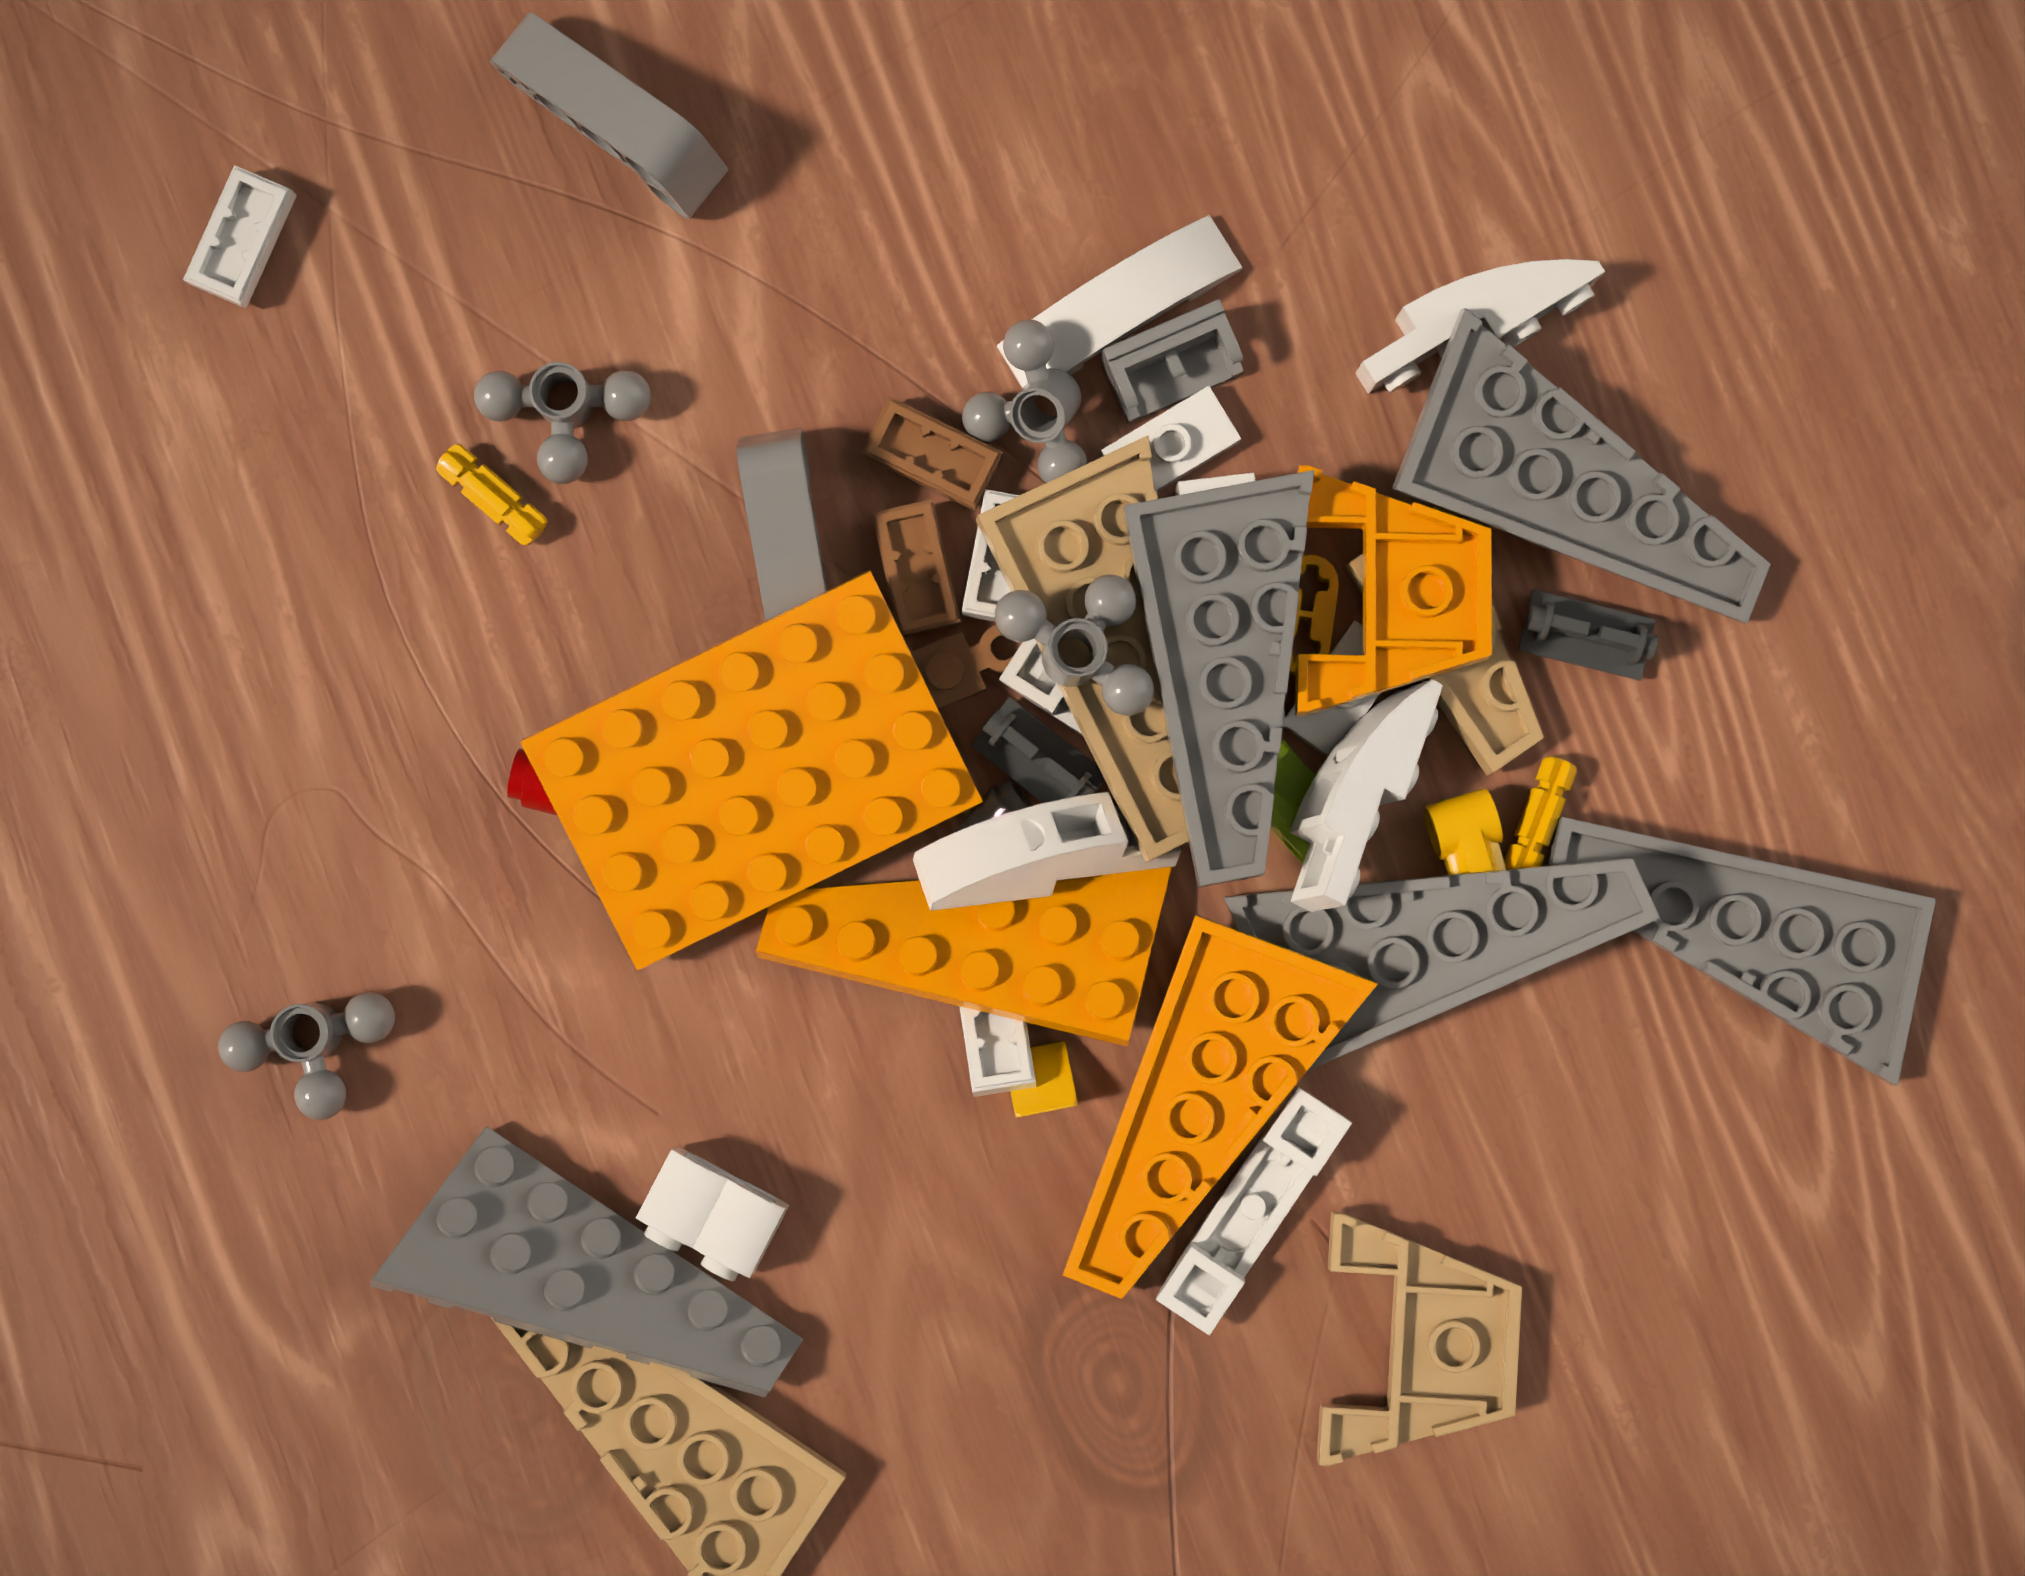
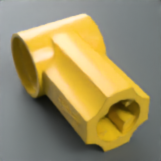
[1423,788,1507,875]

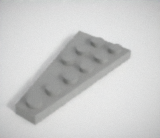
[1392,308,1771,623]
[1123,470,1314,888]
[1547,817,1936,1086]
[1224,858,1660,1070]
[370,1126,803,1397]

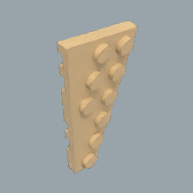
[976,435,1189,863]
[490,1317,847,1576]

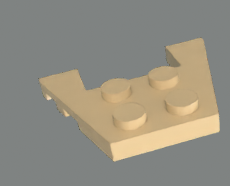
[1317,1211,1522,1466]

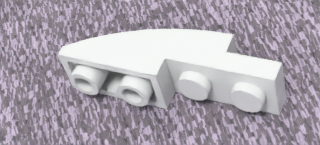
[1355,259,1605,394]
[1290,680,1443,912]
[913,792,1182,911]

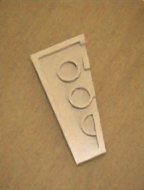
[1344,506,1544,776]

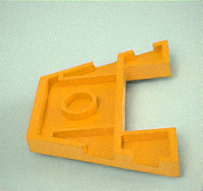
[1295,465,1492,716]

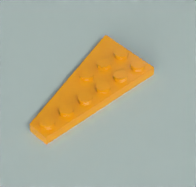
[756,867,1172,1047]
[1063,915,1378,1299]

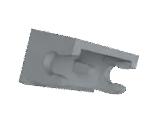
[1101,299,1244,424]

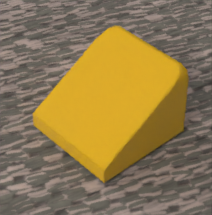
[1010,1040,1078,1118]

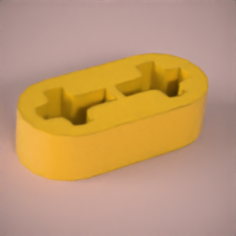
[1289,555,1339,676]

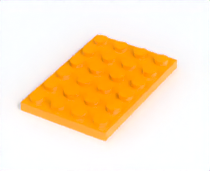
[520,570,983,971]

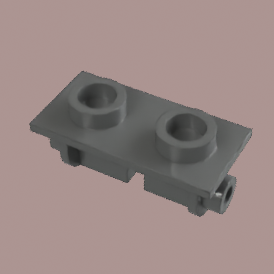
[1517,589,1658,681]
[971,697,1105,803]

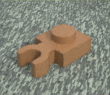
[910,625,1013,710]

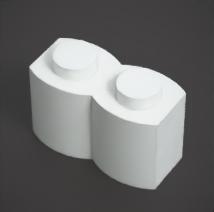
[636,1146,789,1281]

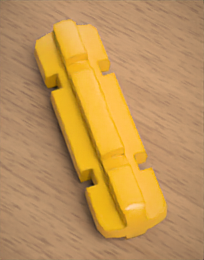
[436,444,548,546]
[1504,756,1577,869]

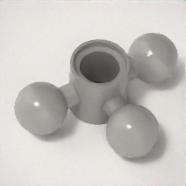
[962,319,1088,483]
[474,362,651,484]
[995,574,1154,716]
[218,992,395,1120]

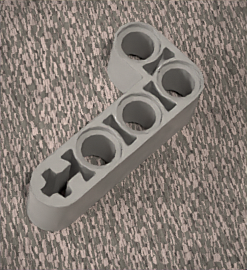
[490,12,729,220]
[736,427,828,621]

